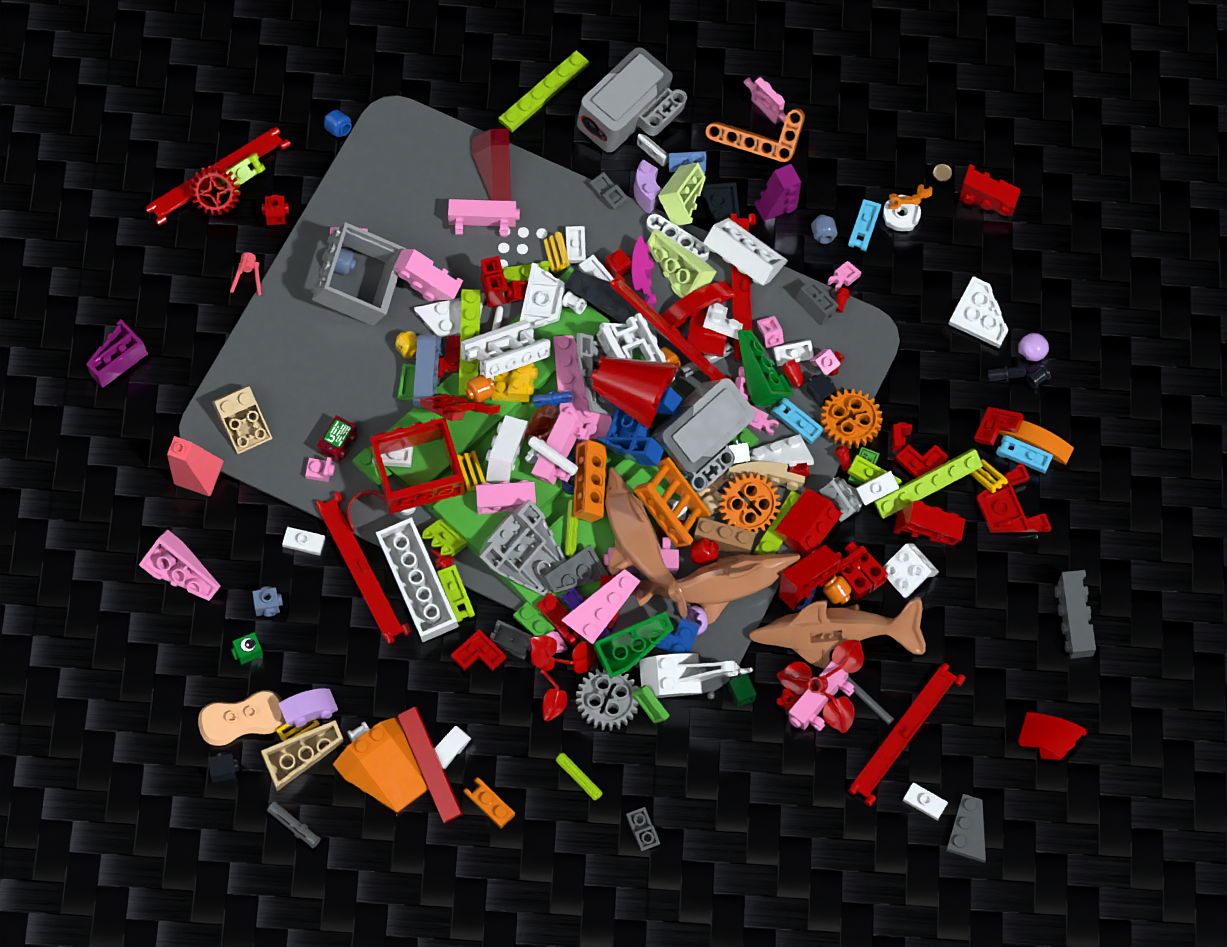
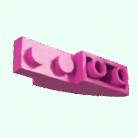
[631,236,657,310]

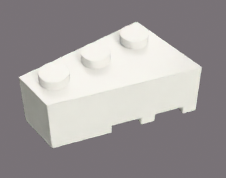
[486,415,528,484]

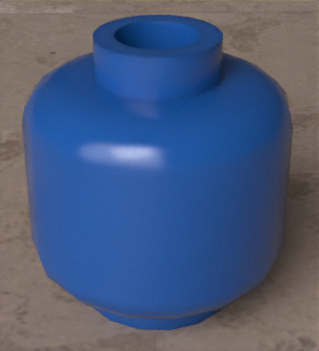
[324,110,352,137]

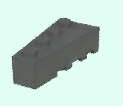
[1054,570,1096,659]

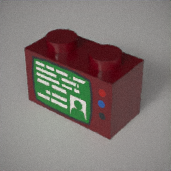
[317,415,358,464]

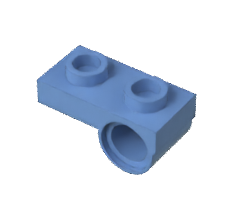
[669,152,706,174]

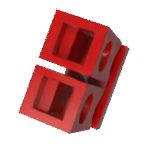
[480,256,508,308]
[836,542,888,602]

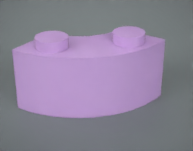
[634,160,662,214]
[278,688,338,727]

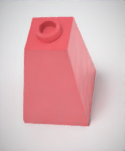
[167,436,224,497]

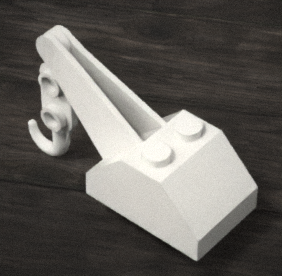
[639,654,753,698]

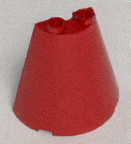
[591,356,678,428]

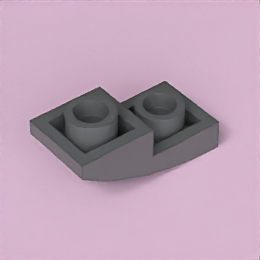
[626,807,660,851]

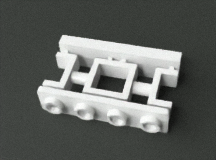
[596,313,675,382]
[461,320,550,378]

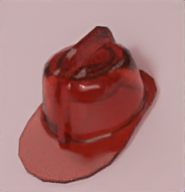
[525,405,559,441]

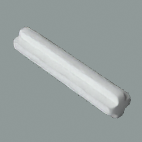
[528,436,578,476]

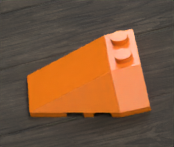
[333,717,429,813]

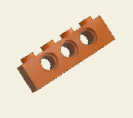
[573,440,607,523]

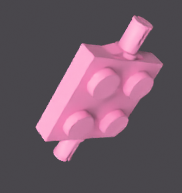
[744,77,787,124]

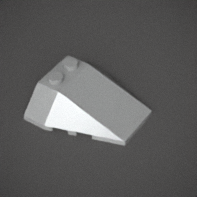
[576,333,632,417]
[478,500,566,596]

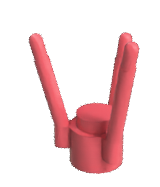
[230,252,262,296]

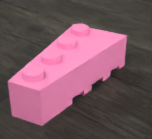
[562,569,640,644]

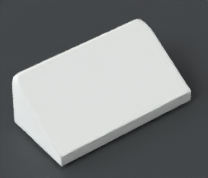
[637,134,669,167]
[772,339,814,366]

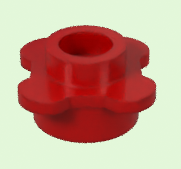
[777,689,800,711]

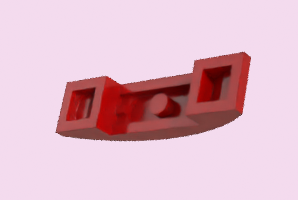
[661,281,735,328]

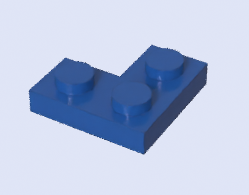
[655,617,701,654]

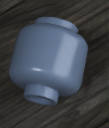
[811,215,837,244]
[334,249,357,275]

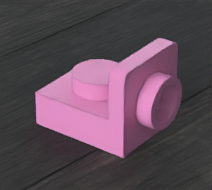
[757,316,784,348]
[810,349,840,375]
[305,457,335,482]

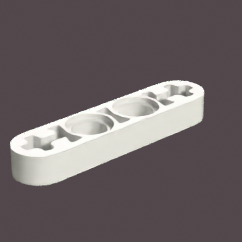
[647,214,710,261]

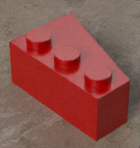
[959,164,1021,216]
[894,501,966,545]
[778,545,841,611]

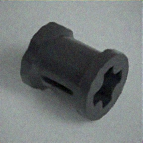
[1026,365,1051,389]

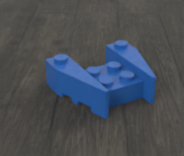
[597,387,682,466]

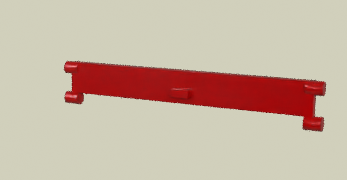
[145,127,291,226]
[730,214,756,362]
[609,274,735,384]
[315,492,412,644]
[848,663,966,807]

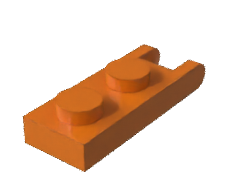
[463,777,515,828]

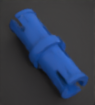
[533,391,573,407]

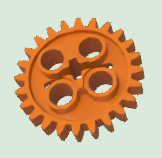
[820,389,883,449]
[718,471,781,534]

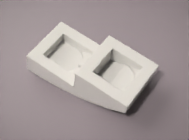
[435,726,471,769]

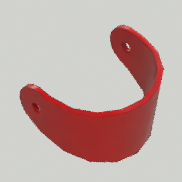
[346,490,394,532]

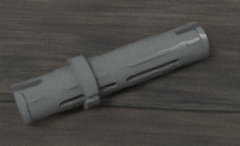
[267,802,321,848]

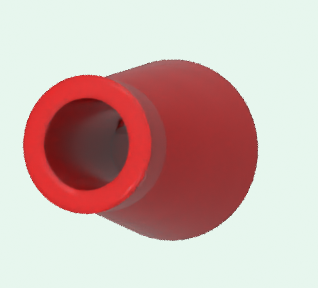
[782,359,806,389]

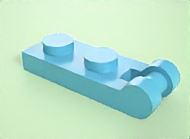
[848,199,881,251]
[771,398,824,444]
[996,435,1053,474]

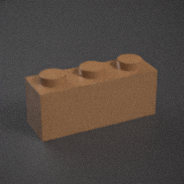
[693,517,756,555]

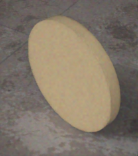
[933,164,952,181]

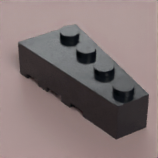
[564,270,650,324]

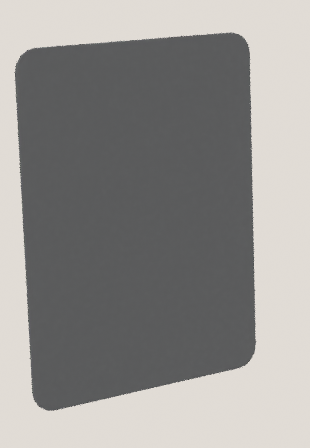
[179,96,900,693]

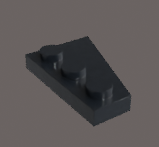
[701,183,740,224]

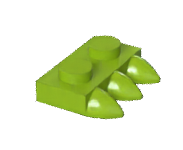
[422,518,467,557]

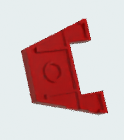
[419,394,500,421]
[976,463,1052,533]

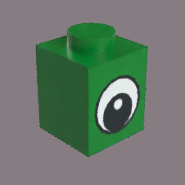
[231,633,263,665]

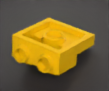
[491,363,538,402]

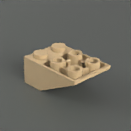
[212,386,273,454]

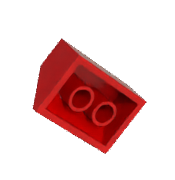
[774,488,843,557]

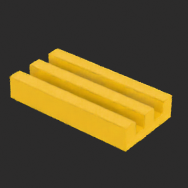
[544,232,570,273]
[457,451,486,492]
[969,459,1008,493]
[276,719,320,742]

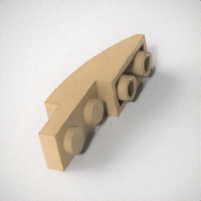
[725,461,805,491]

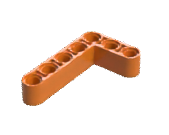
[706,108,805,162]

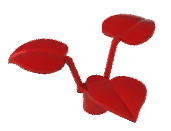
[529,635,596,721]
[777,639,864,733]

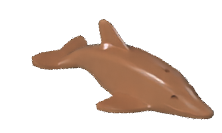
[605,467,688,617]
[631,554,800,625]
[749,597,925,669]

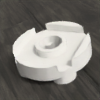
[883,195,921,231]

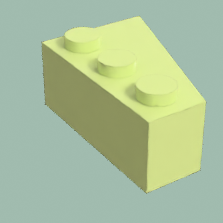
[658,162,705,226]

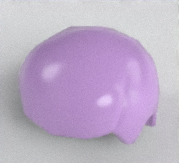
[1018,333,1049,361]
[684,605,708,635]

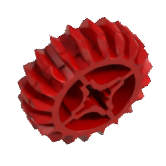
[190,165,241,215]

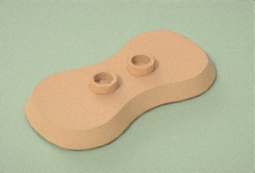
[198,690,285,746]

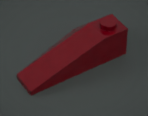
[472,129,511,201]

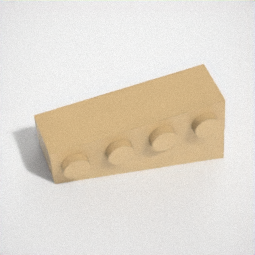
[261,721,343,791]

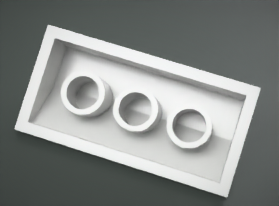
[703,218,787,285]

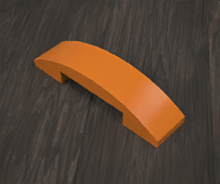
[999,420,1074,465]

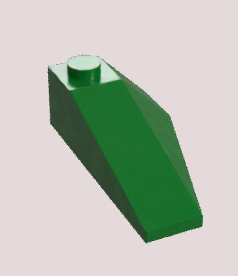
[737,330,793,407]
[593,611,674,679]

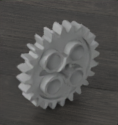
[576,669,639,731]

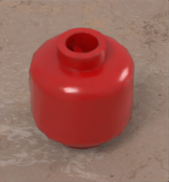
[690,538,719,566]

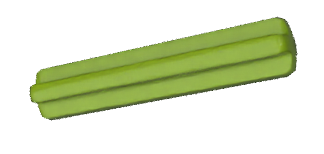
[565,500,578,557]
[556,753,602,800]

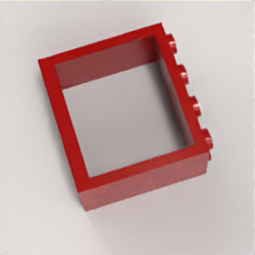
[370,418,465,514]

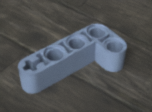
[413,335,444,408]

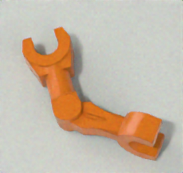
[889,184,932,210]

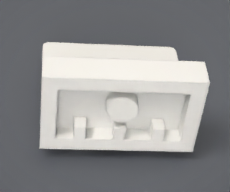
[883,544,939,598]

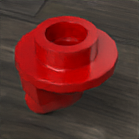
[431,548,455,569]

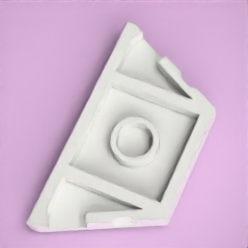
[520,263,566,329]
[414,293,486,340]

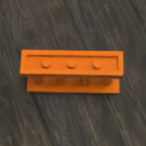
[634,457,711,548]

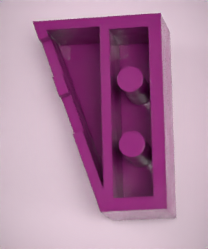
[754,164,801,221]
[86,319,147,388]

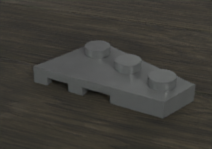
[542,545,608,593]
[946,794,986,863]

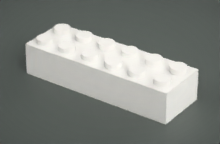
[376,517,459,642]

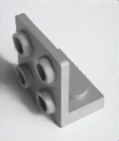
[819,477,860,522]

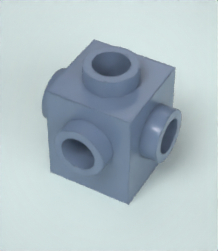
[253,587,283,616]

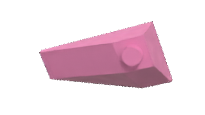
[139,530,220,600]

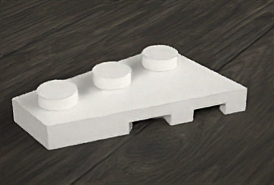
[750,434,814,466]

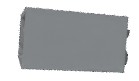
[312,222,406,326]

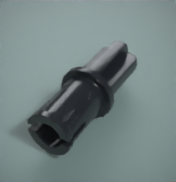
[988,366,1026,382]

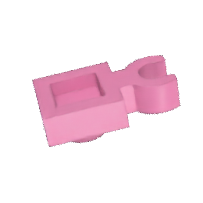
[828,261,861,291]
[735,366,751,402]
[747,406,779,436]

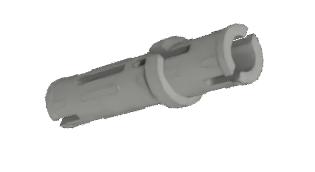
[679,342,734,378]

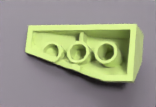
[647,229,717,298]

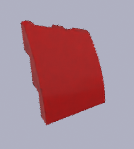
[687,309,729,357]
[1019,712,1087,760]

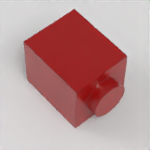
[605,248,632,278]

